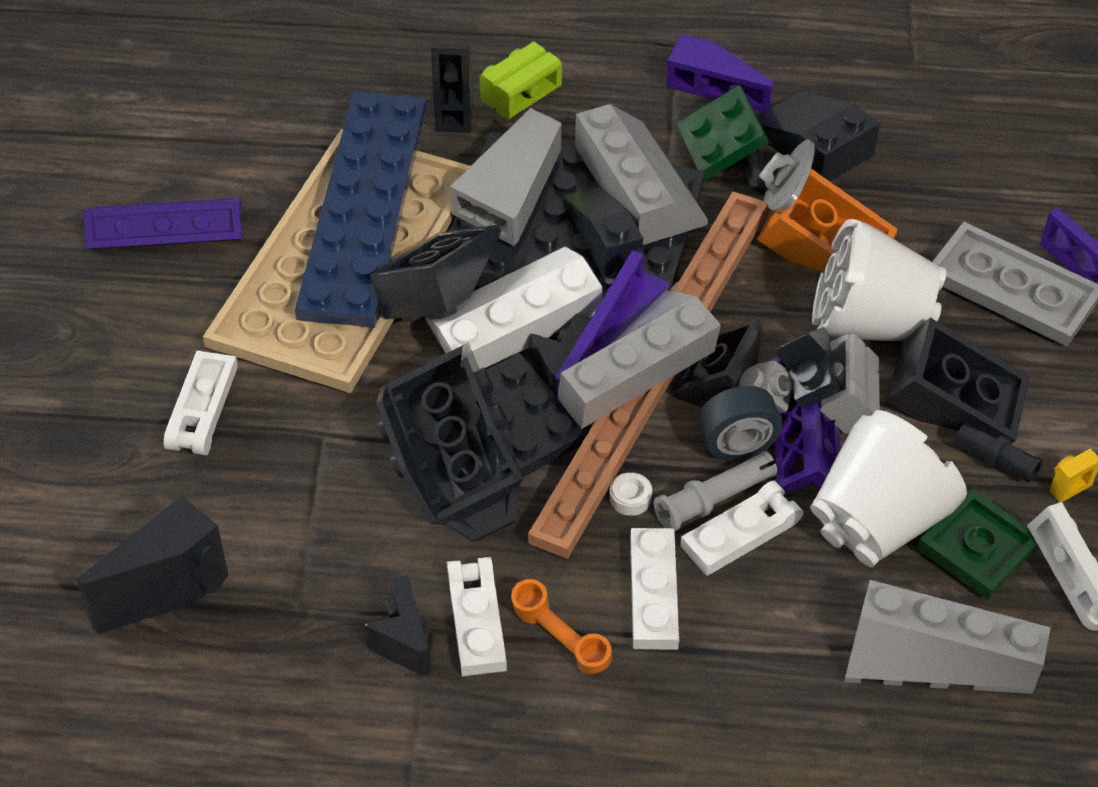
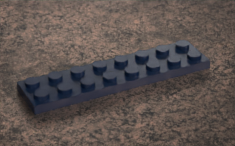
[295,92,426,328]

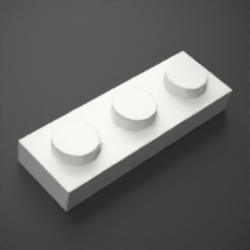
[630,528,679,649]

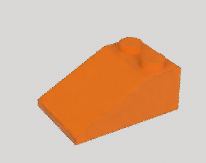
[757,169,898,272]

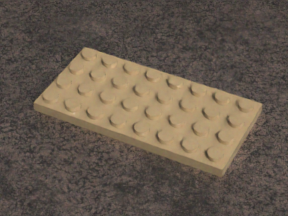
[203,129,471,393]

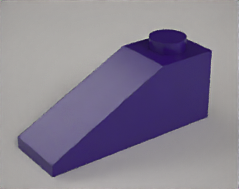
[666,34,774,112]

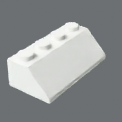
[425,247,603,369]

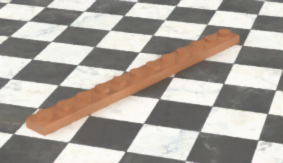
[528,192,768,559]

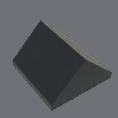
[670,318,763,408]

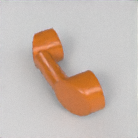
[511,579,612,674]

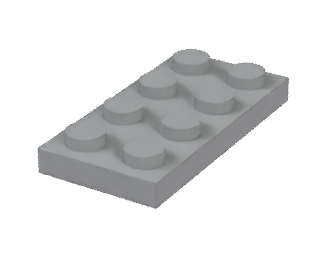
[933,222,1098,346]

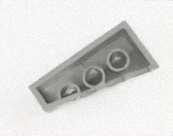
[558,290,721,429]
[844,580,1051,694]

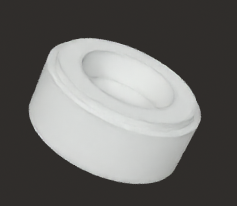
[609,472,652,516]

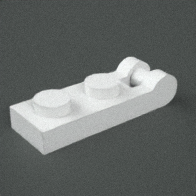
[164,351,238,456]
[680,481,803,576]
[1027,502,1098,631]
[447,557,507,676]

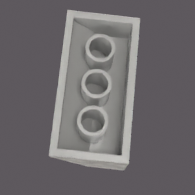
[575,104,708,245]

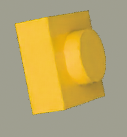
[1049,448,1098,502]

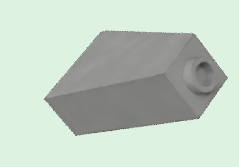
[450,108,561,246]

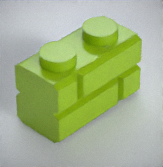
[480,42,562,120]

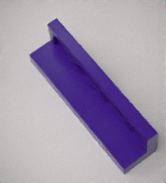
[83,197,243,249]
[1040,208,1098,284]
[555,250,669,396]
[771,357,841,495]

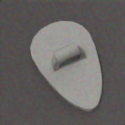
[759,139,815,213]

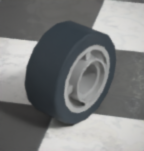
[698,386,783,461]

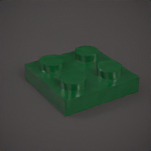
[677,85,769,180]
[917,489,1040,600]

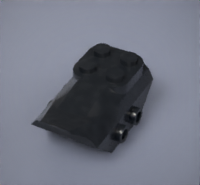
[376,342,523,541]

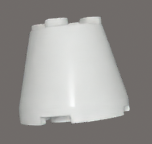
[812,219,946,341]
[810,410,967,567]

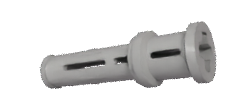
[654,451,777,532]

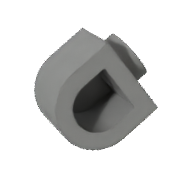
[739,360,793,413]

